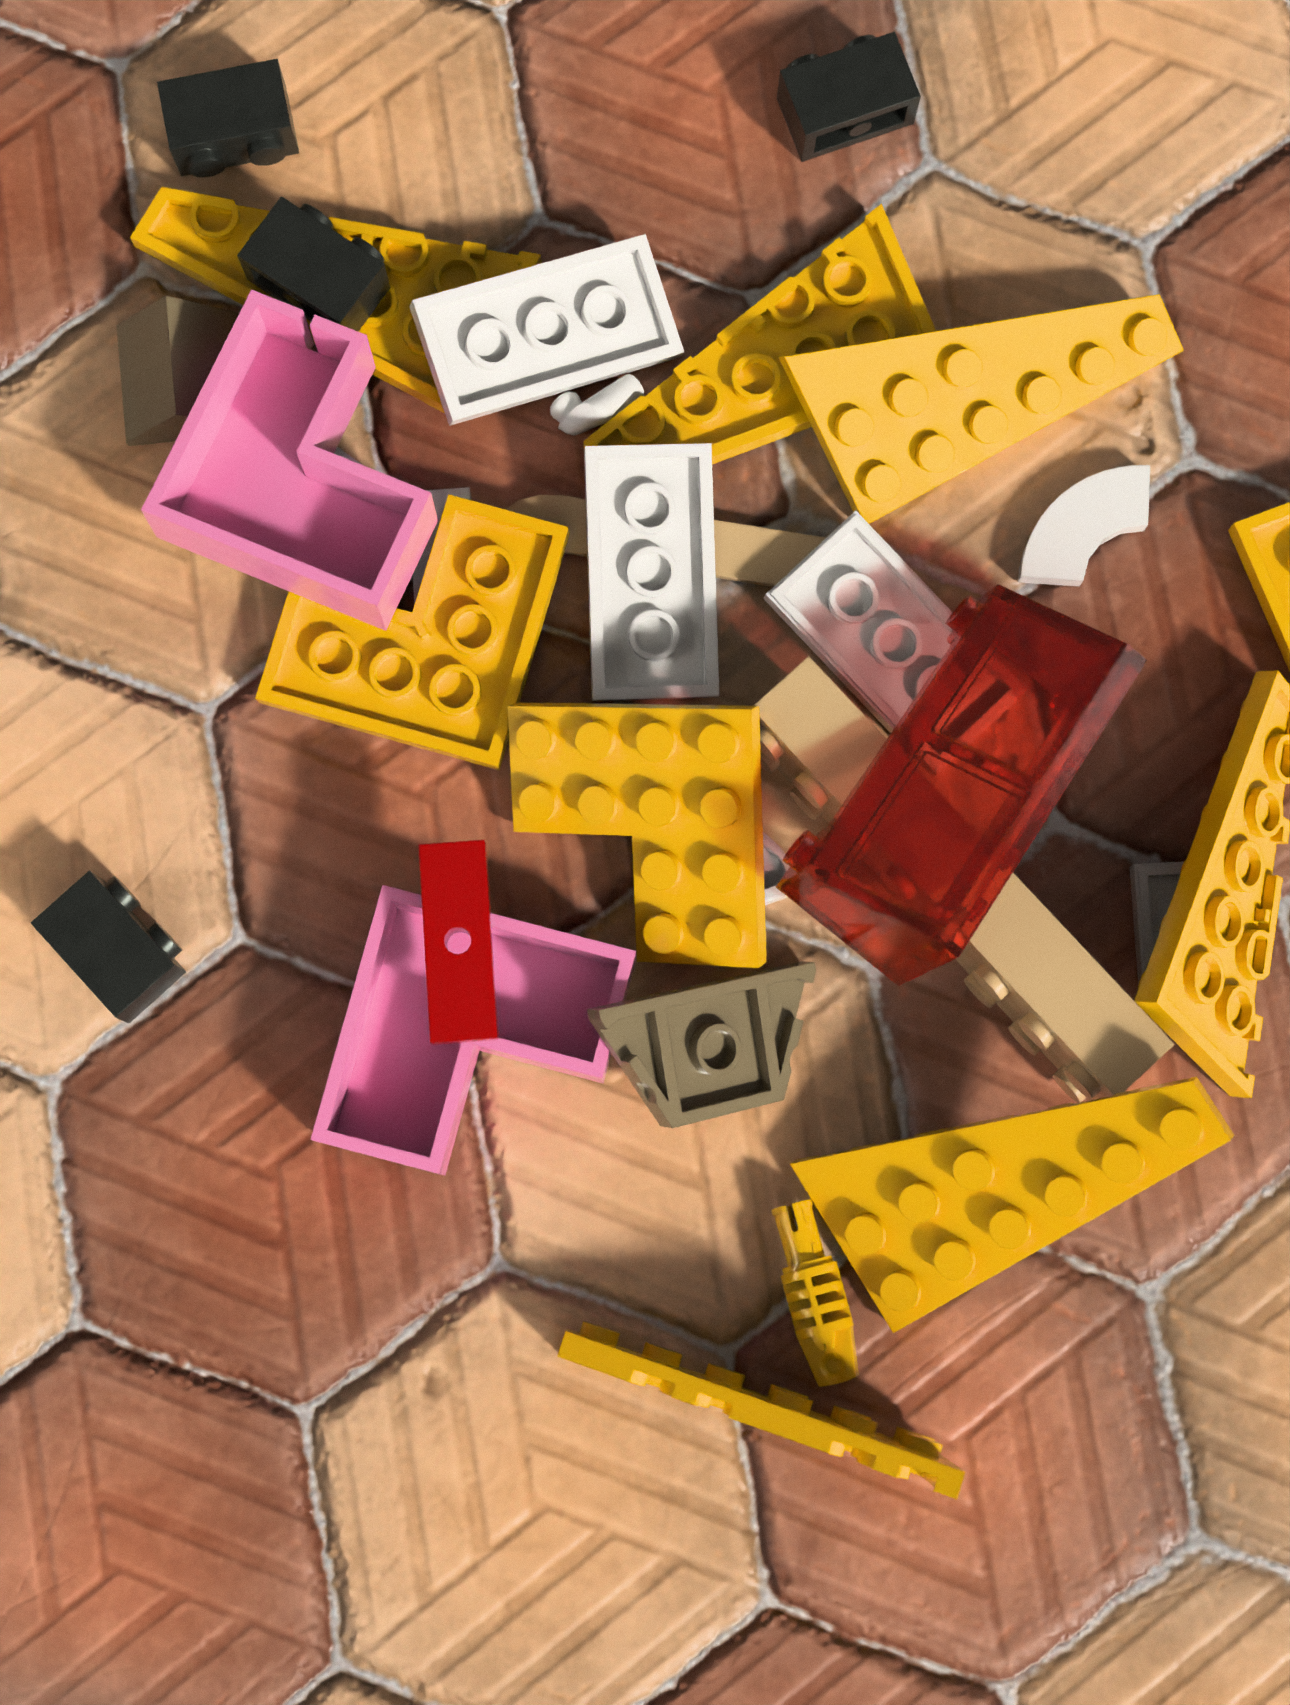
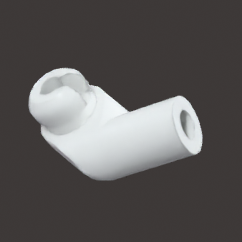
[550,374,644,436]

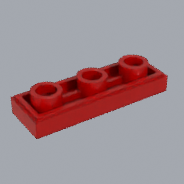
[418,840,499,1045]

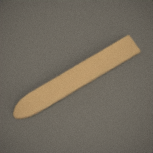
[505,495,825,587]

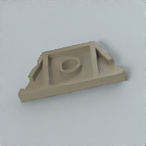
[587,961,816,1128]

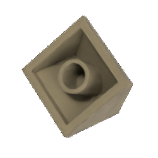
[117,296,239,446]

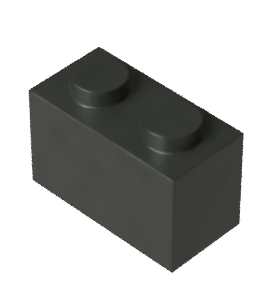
[777,31,921,162]
[157,58,299,177]
[237,196,390,332]
[31,871,186,1023]

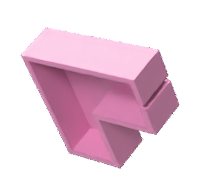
[141,289,438,631]
[311,885,636,1176]

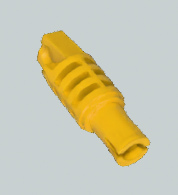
[771,1199,859,1387]

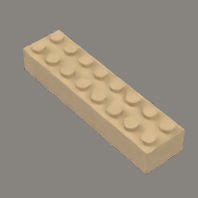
[754,656,1175,1103]

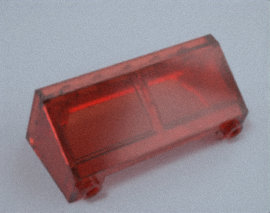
[776,584,1147,986]

